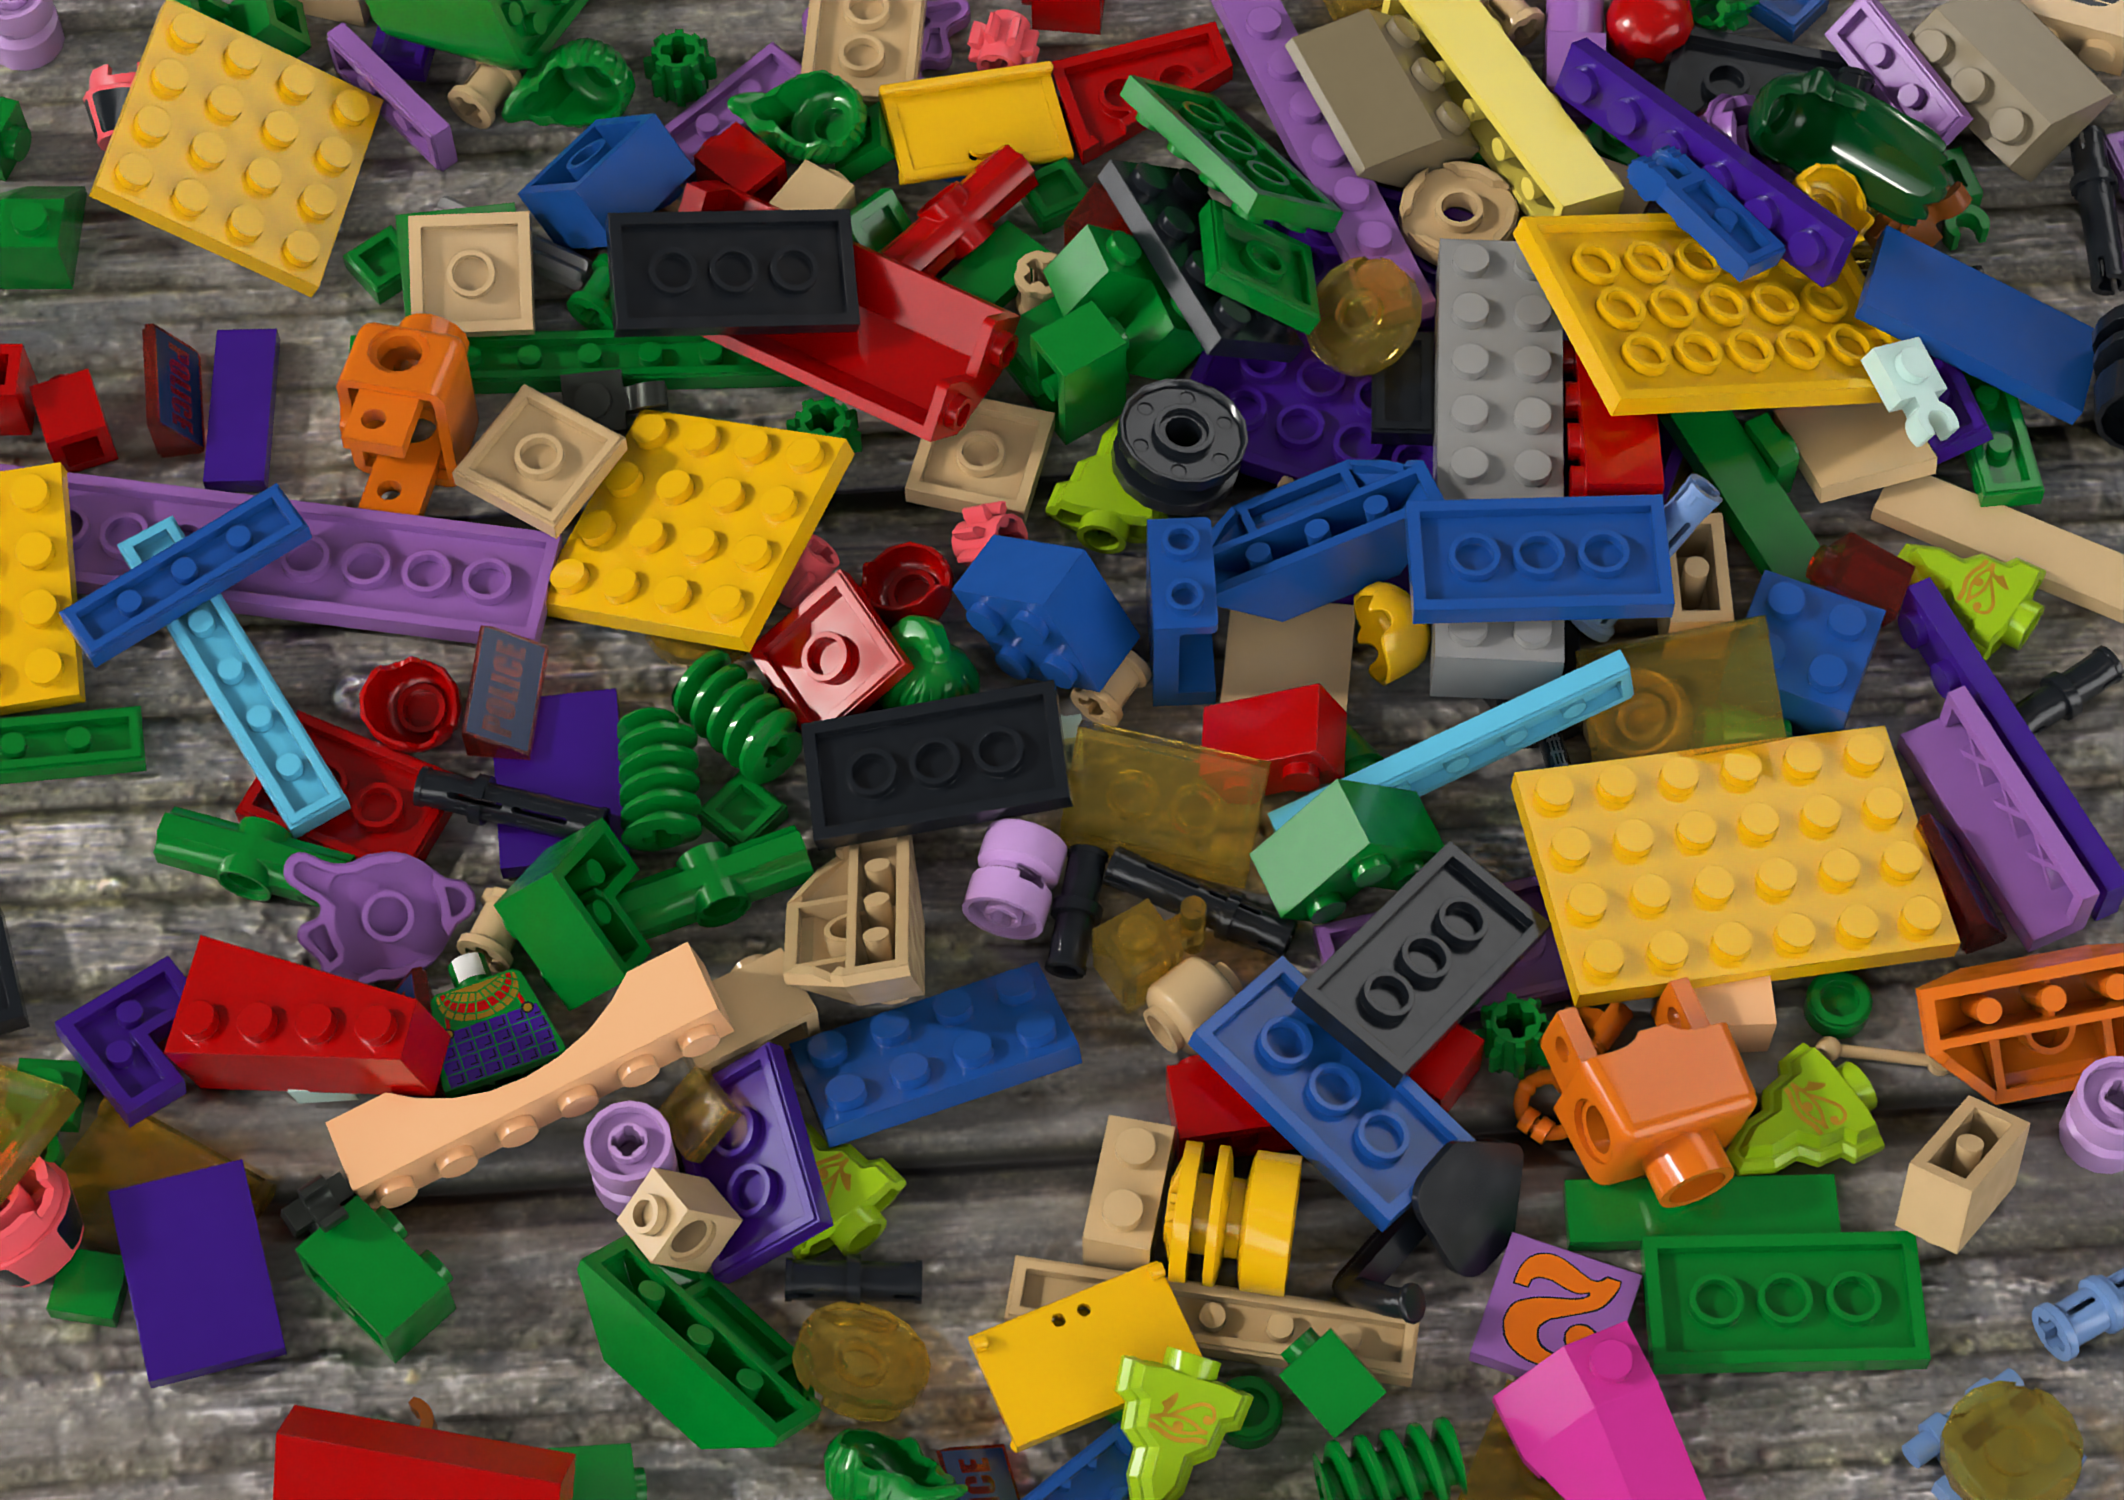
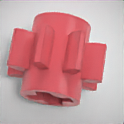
[967,9,1040,71]
[952,501,1028,567]
[778,534,840,609]

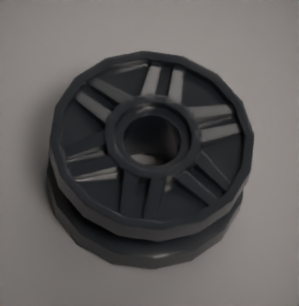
[1111,379,1248,515]

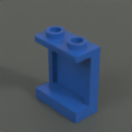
[1146,517,1218,707]

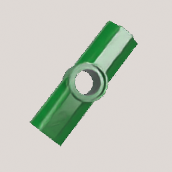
[153,806,356,907]
[615,824,814,940]

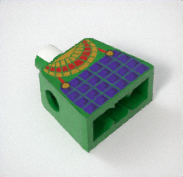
[430,952,566,1098]

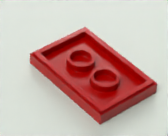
[235,710,464,862]

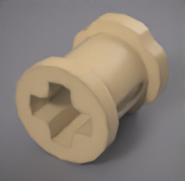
[1480,0,1545,50]
[447,61,522,129]
[1014,250,1057,315]
[1070,650,1152,727]
[456,887,517,973]

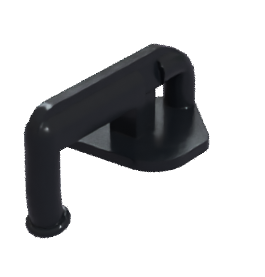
[1332,1137,1524,1324]

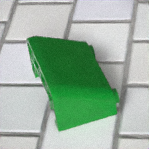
[365,0,589,71]

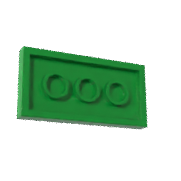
[1120,75,1344,233]
[1640,1231,1931,1374]

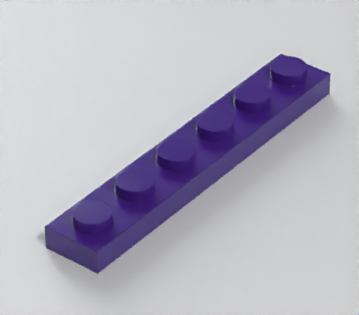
[1553,37,1859,288]
[1898,577,2124,921]

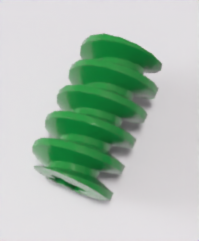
[671,649,803,785]
[617,707,702,852]
[1313,1416,1468,1500]

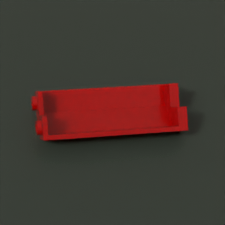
[678,179,1021,442]

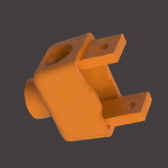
[336,313,479,516]
[1539,977,1757,1208]

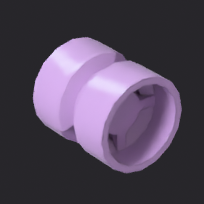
[0,0,65,71]
[962,818,1067,940]
[2059,1056,2124,1174]
[583,1100,679,1216]

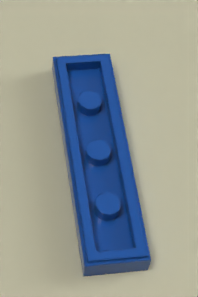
[59,483,313,668]

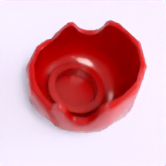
[1604,0,1694,69]
[859,541,954,629]
[359,656,463,753]

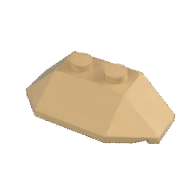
[783,835,925,1006]

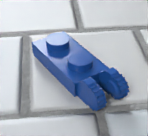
[1626,145,1786,282]

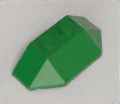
[577,1235,822,1449]

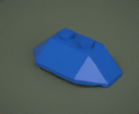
[1212,459,1445,622]

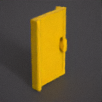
[878,61,1074,185]
[968,1260,1203,1453]

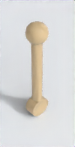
[1815,1036,1950,1076]

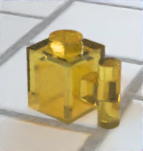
[1092,896,1207,1014]

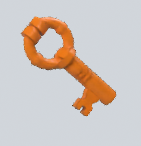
[1513,999,1633,1145]

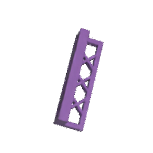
[1896,685,2100,953]

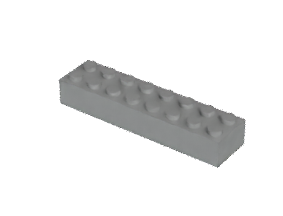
[1430,238,1565,700]

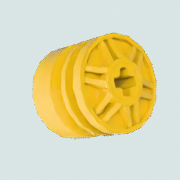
[1163,1140,1303,1297]

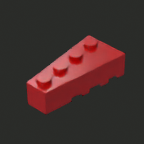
[1563,340,1664,497]
[164,935,451,1096]

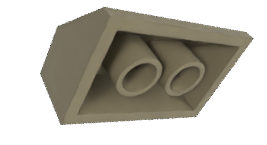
[1908,0,2117,183]
[1284,9,1480,188]

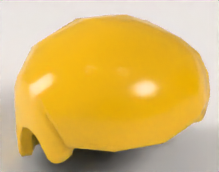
[1791,163,1875,248]
[1354,581,1431,686]

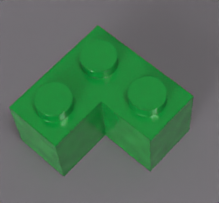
[1043,224,1204,380]
[1005,297,1130,445]
[1249,779,1445,924]
[493,817,652,1011]

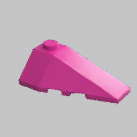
[1492,1320,1706,1500]

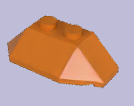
[1915,943,2124,1105]

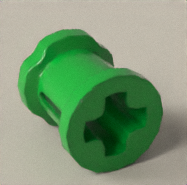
[566,253,613,330]

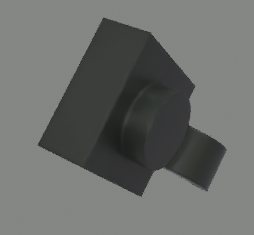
[560,369,669,434]
[280,1171,354,1238]

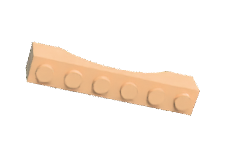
[325,942,734,1211]

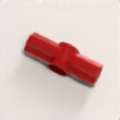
[879,144,1039,277]

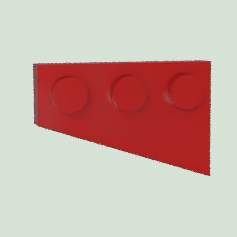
[1051,21,1233,165]

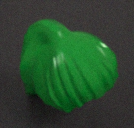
[501,37,636,128]
[727,70,868,166]
[878,615,980,709]
[823,1428,968,1500]

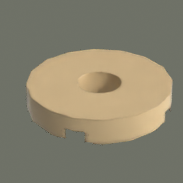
[1398,161,1519,266]

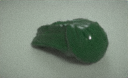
[1748,67,1950,226]

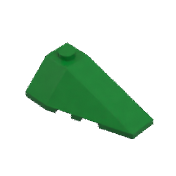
[0,186,87,289]

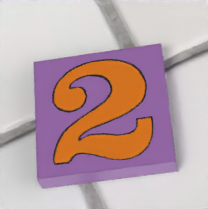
[1469,1232,1643,1377]

